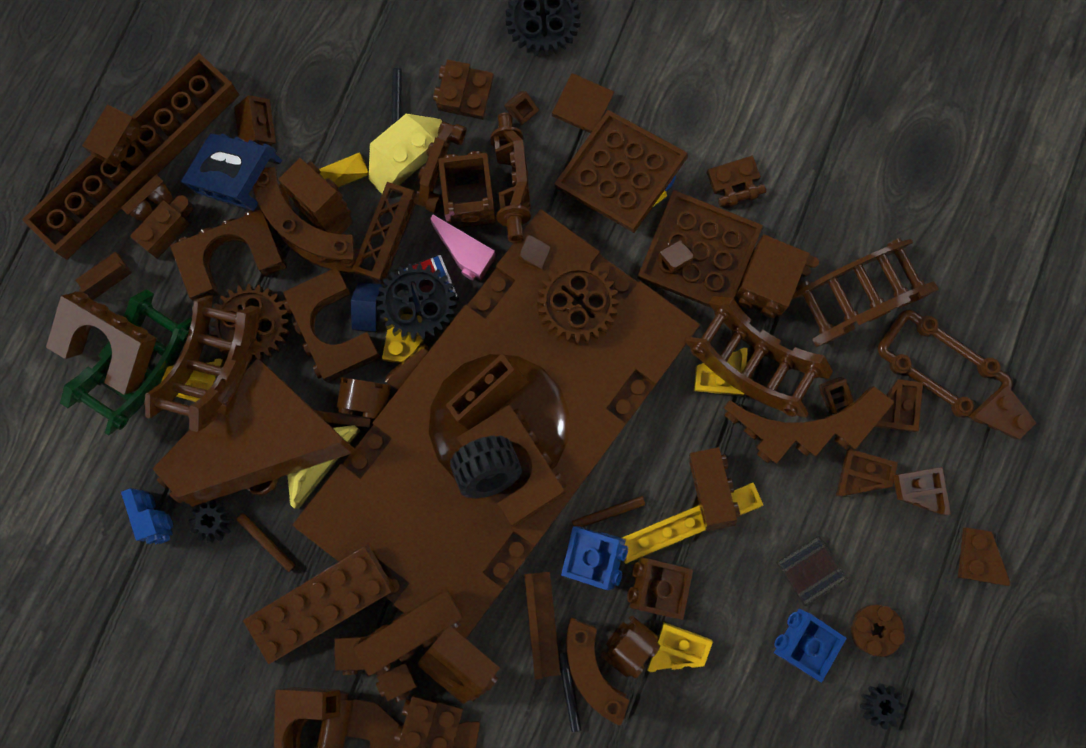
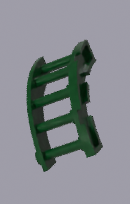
[60,289,192,436]

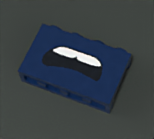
[181,133,282,211]

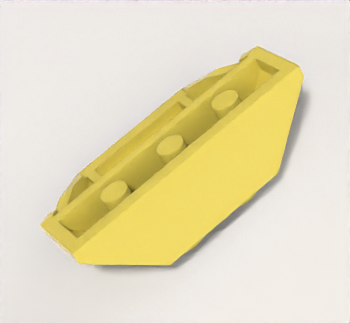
[369,114,443,194]
[287,425,361,509]

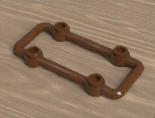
[878,310,1013,424]

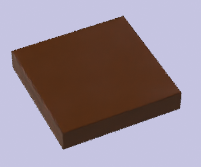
[552,73,614,133]

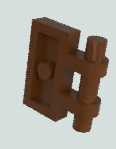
[707,155,766,207]

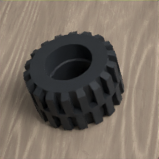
[450,435,522,499]

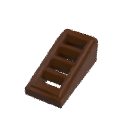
[385,344,429,390]
[818,377,854,415]

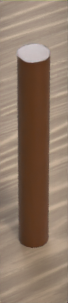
[572,496,645,527]
[236,513,296,572]

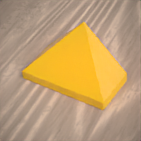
[319,152,369,187]

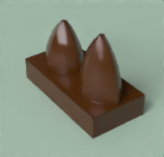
[121,174,173,221]

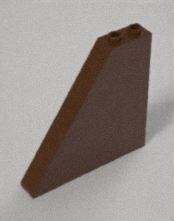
[152,358,355,506]

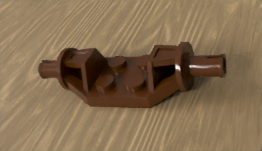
[490,113,531,243]

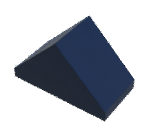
[351,282,383,333]

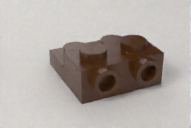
[433,59,494,120]
[627,557,693,620]
[394,694,464,748]

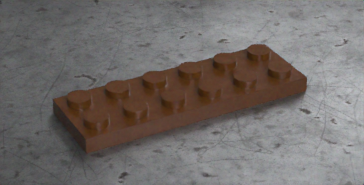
[243,545,395,665]

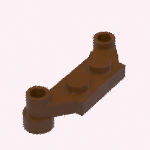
[414,122,467,214]

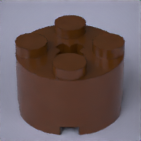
[337,377,391,418]
[601,616,660,678]

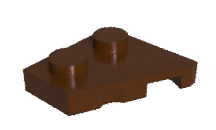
[836,449,898,497]

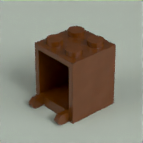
[438,151,496,228]
[734,234,819,318]

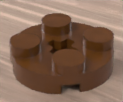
[851,604,905,657]

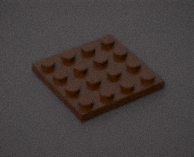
[554,110,688,233]
[637,190,763,308]

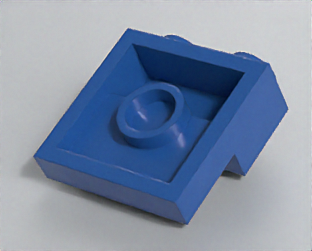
[121,488,173,545]
[561,526,628,590]
[774,609,847,683]

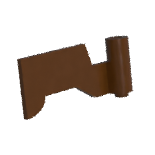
[317,691,480,748]

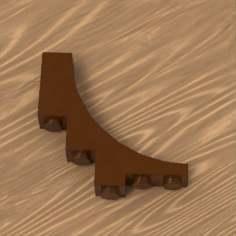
[722,386,894,464]

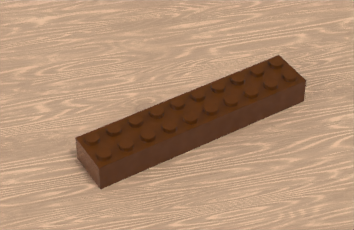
[22,53,240,260]

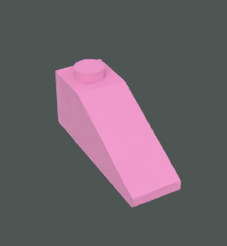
[430,215,496,281]

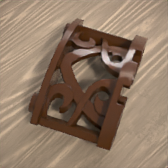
[566,617,629,725]

